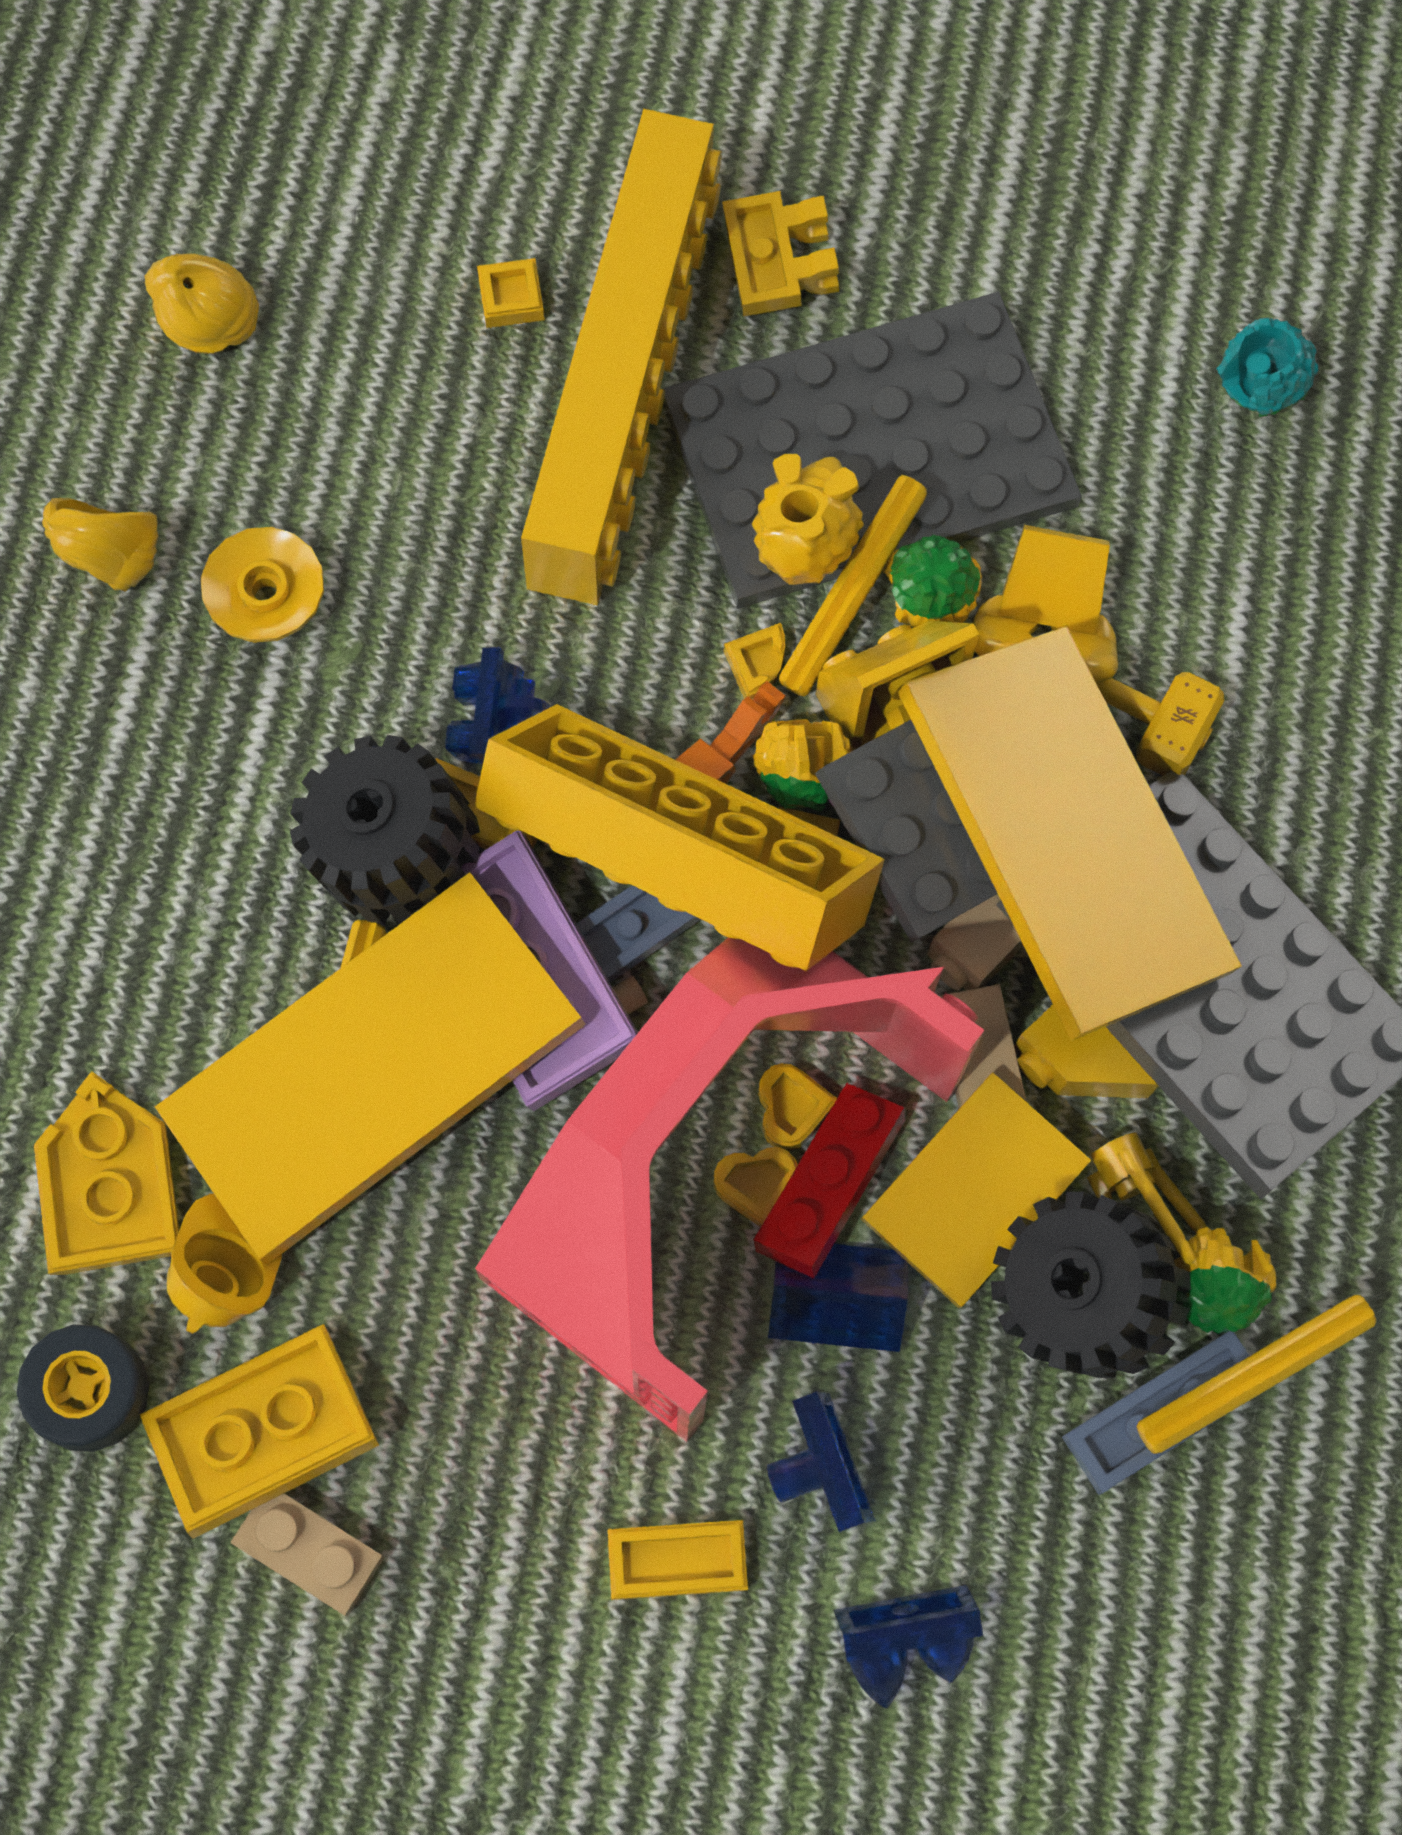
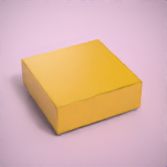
[477,258,545,328]

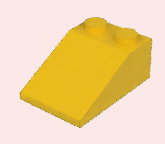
[815,621,980,750]

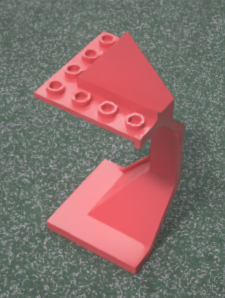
[475,938,985,1442]

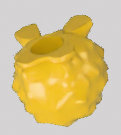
[752,454,864,585]

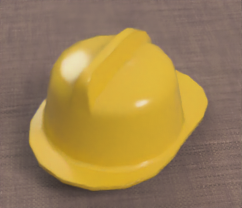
[167,1193,282,1334]

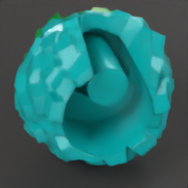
[1216,317,1318,417]

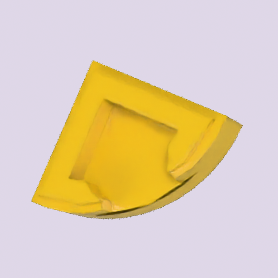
[723,623,786,700]

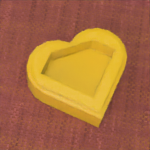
[758,1063,837,1151]
[714,1147,797,1228]

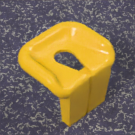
[972,525,1118,682]

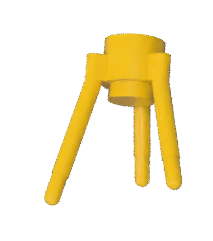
[1087,1132,1207,1264]

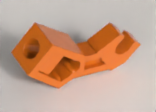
[675,681,786,784]

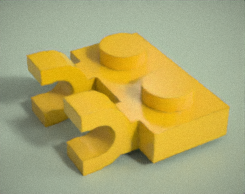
[722,191,839,317]

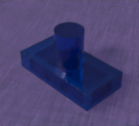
[767,1391,875,1532]

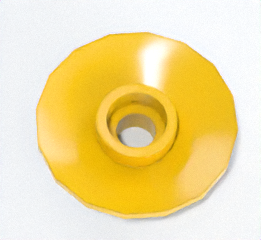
[201,527,324,643]

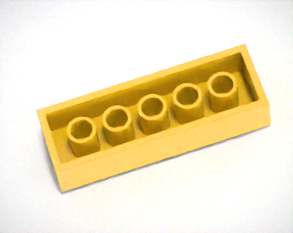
[474,704,885,971]

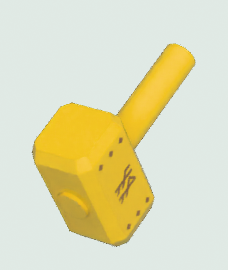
[1096,672,1224,776]

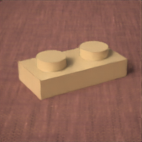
[230,1493,384,1617]

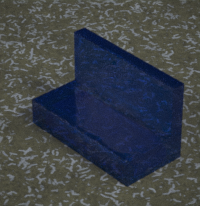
[768,1244,908,1352]

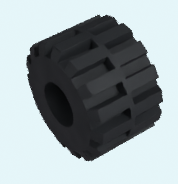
[290,735,480,926]
[991,1192,1191,1378]

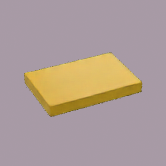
[861,1072,1091,1308]
[140,1324,379,1539]

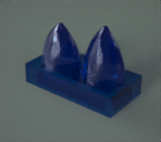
[834,1585,983,1708]

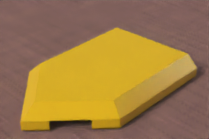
[34,1071,179,1275]

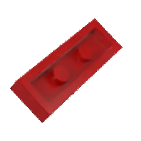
[753,1083,906,1278]

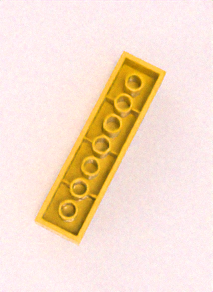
[521,108,722,606]

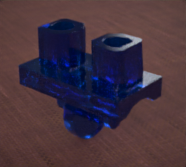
[445,647,550,765]

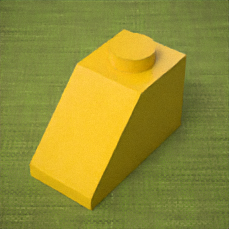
[1014,1005,1159,1098]

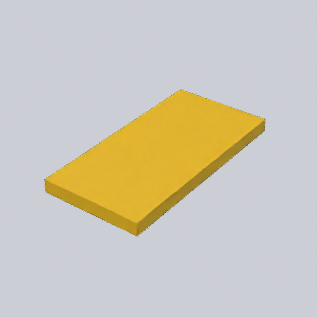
[898,626,1242,1041]
[155,872,586,1265]

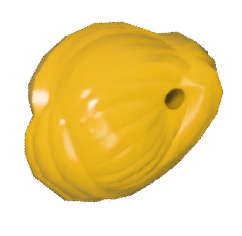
[144,254,260,354]
[42,498,159,592]

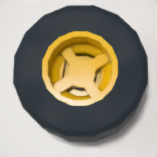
[16,1324,149,1452]

